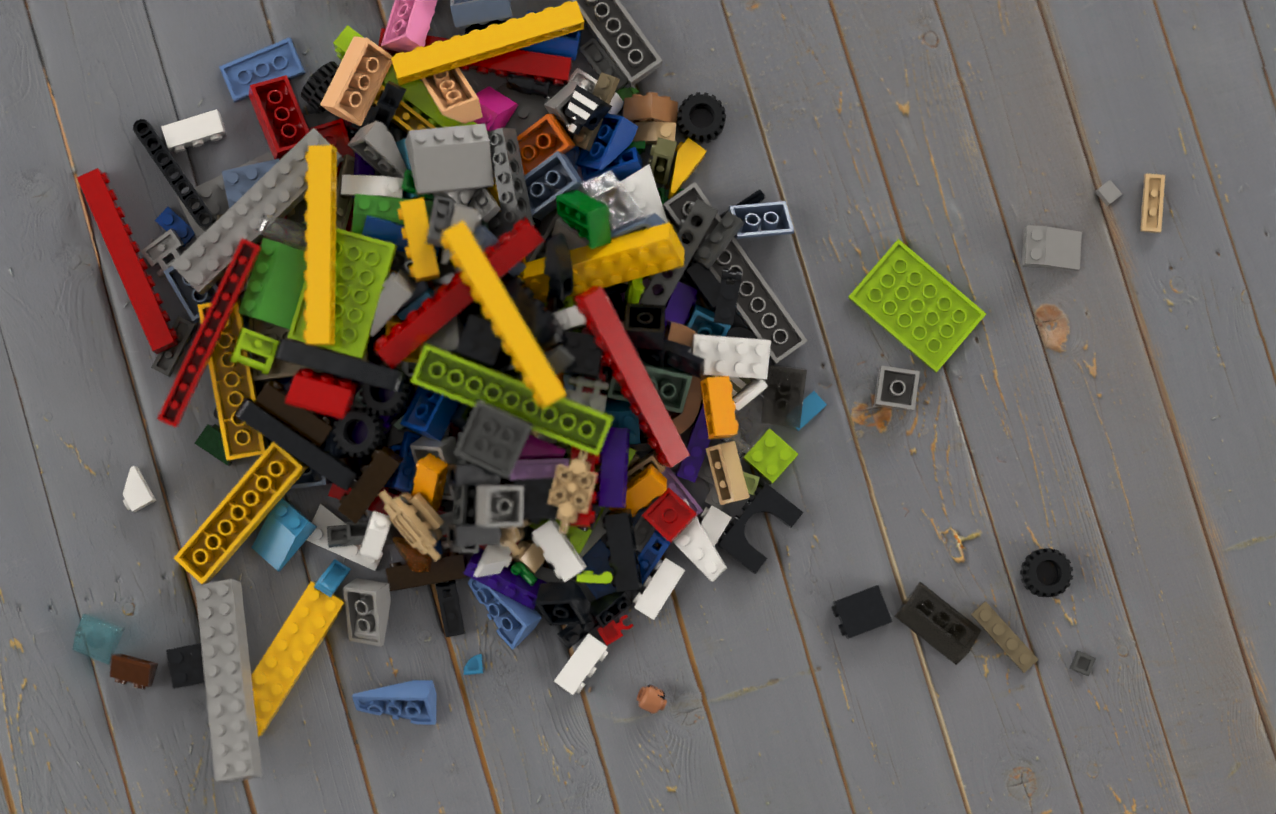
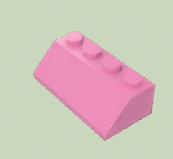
[381,0,438,53]

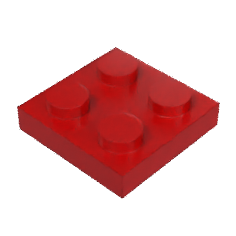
[642,488,698,543]

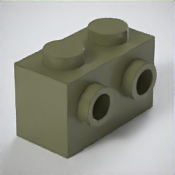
[648,137,677,185]

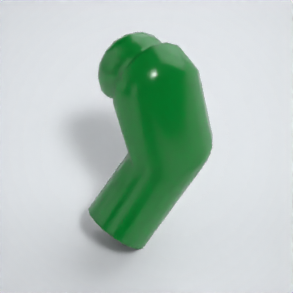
[511,562,538,586]

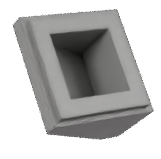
[1095,180,1122,206]

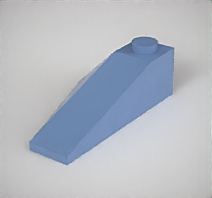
[468,578,542,650]
[352,680,437,725]

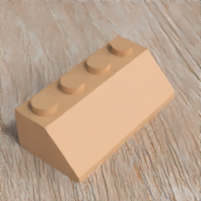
[320,36,393,126]
[421,67,483,124]

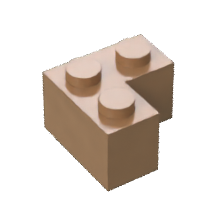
[623,92,678,125]

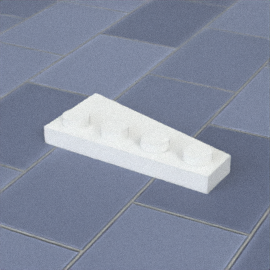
[616,164,668,223]
[672,499,727,582]
[307,504,384,571]

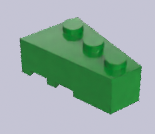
[556,190,611,249]

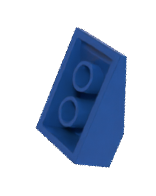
[575,113,638,171]

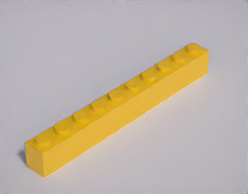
[391,1,584,86]
[303,145,337,346]
[440,220,566,409]

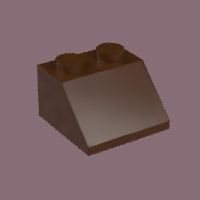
[110,653,158,689]

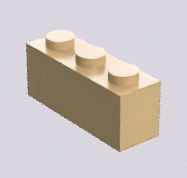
[706,441,750,505]

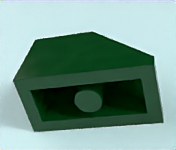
[194,424,232,466]

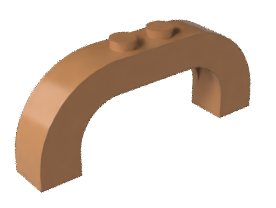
[643,320,709,438]

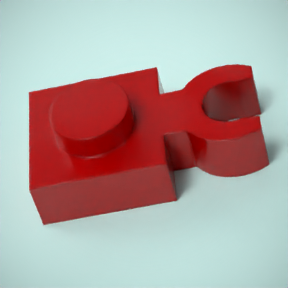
[597,615,633,646]

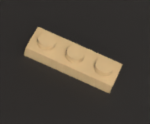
[1140,173,1165,233]

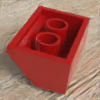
[285,368,357,419]

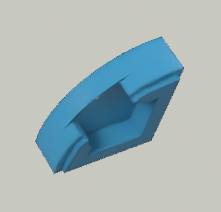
[463,654,483,675]

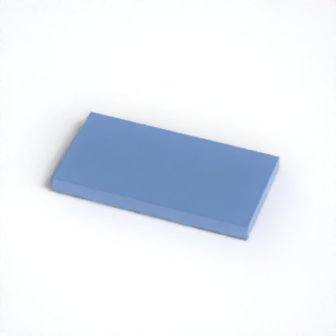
[219,37,305,103]

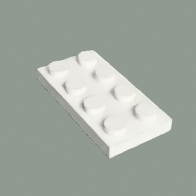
[691,334,771,379]

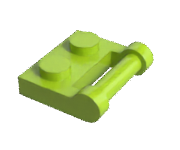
[625,277,644,309]
[230,328,279,375]
[577,570,613,584]

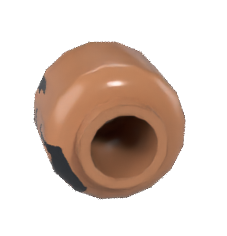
[636,685,667,714]

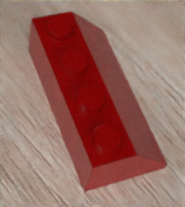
[248,75,310,160]

